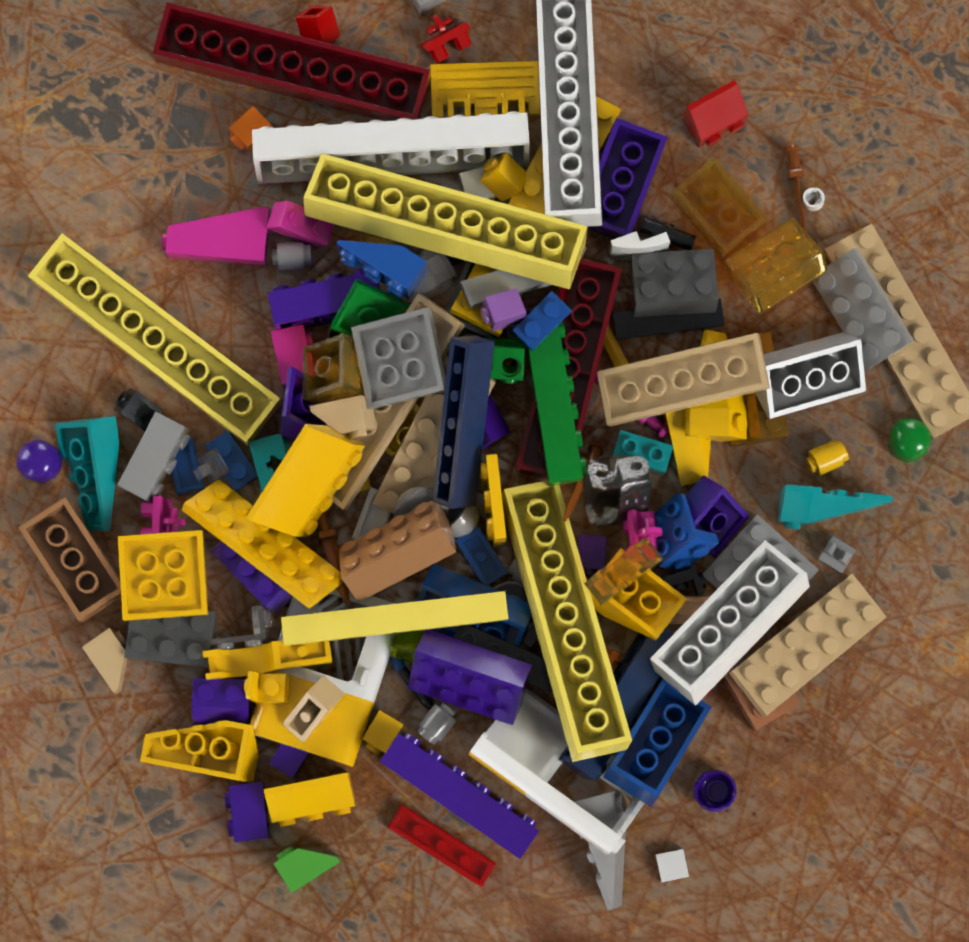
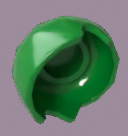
[888,418,931,463]

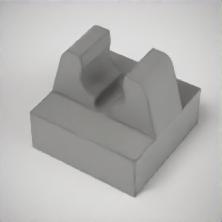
[817,536,856,574]

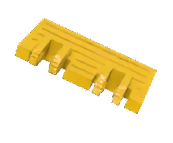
[430,61,540,118]

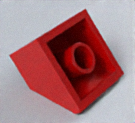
[683,80,748,147]

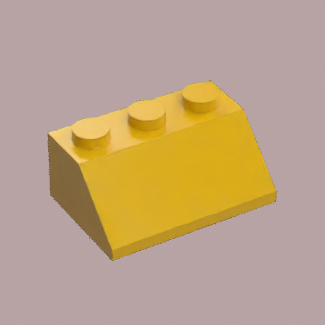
[264,773,356,827]

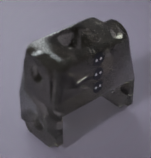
[583,455,652,528]

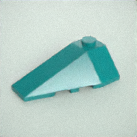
[55,416,119,531]
[777,485,893,530]

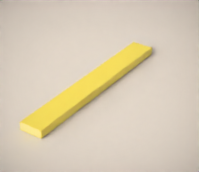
[281,591,508,646]

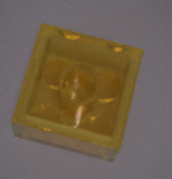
[302,333,365,404]

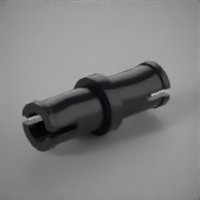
[640,216,697,250]

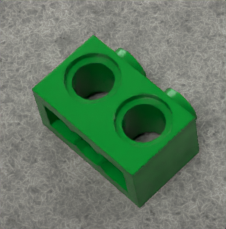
[481,337,526,383]

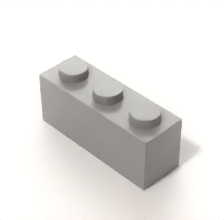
[117,412,190,501]

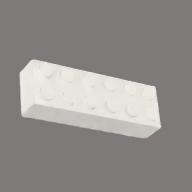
[650,540,810,706]

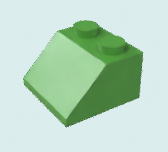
[274,846,342,893]

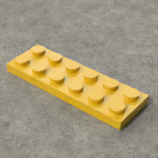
[182,479,343,609]

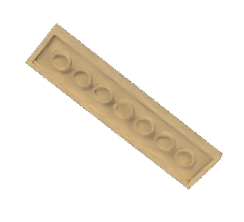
[823,224,969,440]
[332,294,465,510]

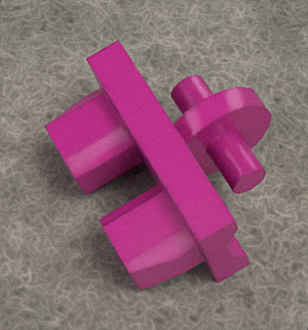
[140,496,186,535]
[623,509,662,562]

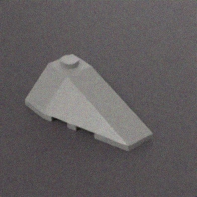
[574,790,627,910]

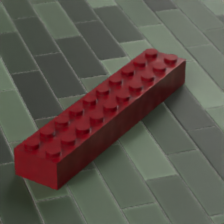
[152,2,431,121]

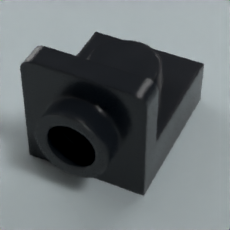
[114,388,162,432]
[662,567,706,596]

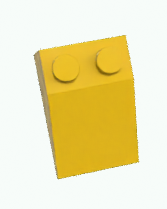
[589,548,687,640]

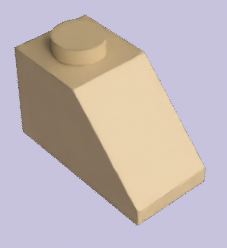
[310,395,377,439]
[82,628,127,694]
[282,676,345,743]

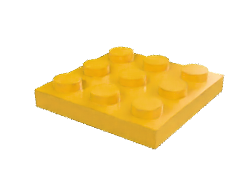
[480,454,506,547]
[118,530,208,621]

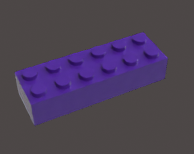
[380,732,539,859]

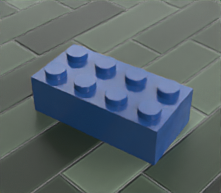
[603,679,712,807]

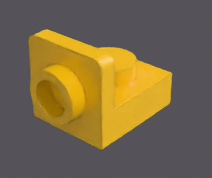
[244,671,290,704]

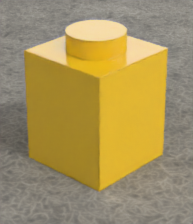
[480,152,526,202]
[362,710,404,756]

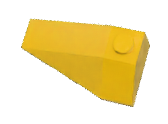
[685,330,747,442]
[663,409,711,487]
[140,720,259,783]

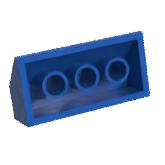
[417,564,532,648]

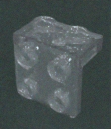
[210,605,274,650]

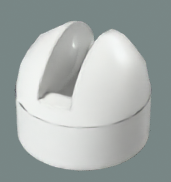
[802,187,825,212]

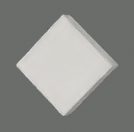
[655,849,689,882]

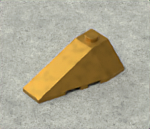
[730,332,789,447]

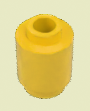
[805,440,849,476]

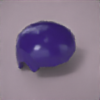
[16,440,62,483]
[693,770,737,812]

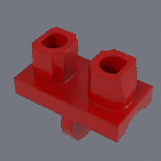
[420,14,472,63]

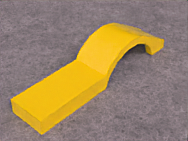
[202,640,332,680]

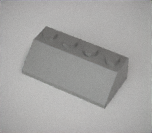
[755,332,866,419]

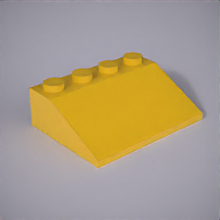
[246,424,365,537]

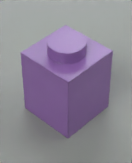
[481,288,526,332]

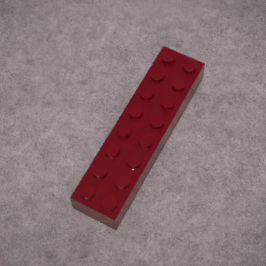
[515,258,622,485]

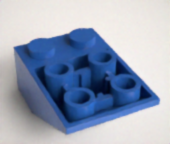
[336,240,427,300]

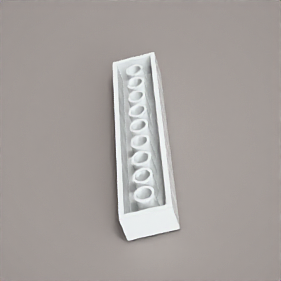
[536,0,602,226]
[252,111,530,184]

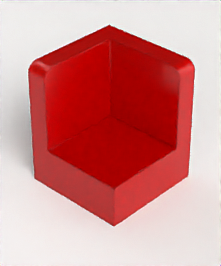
[296,5,340,44]

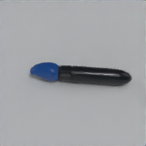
[389,654,433,710]

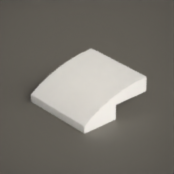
[608,231,670,261]

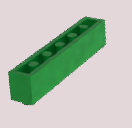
[527,321,587,486]

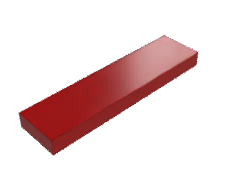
[387,804,497,887]

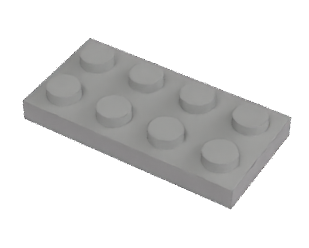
[810,248,914,370]

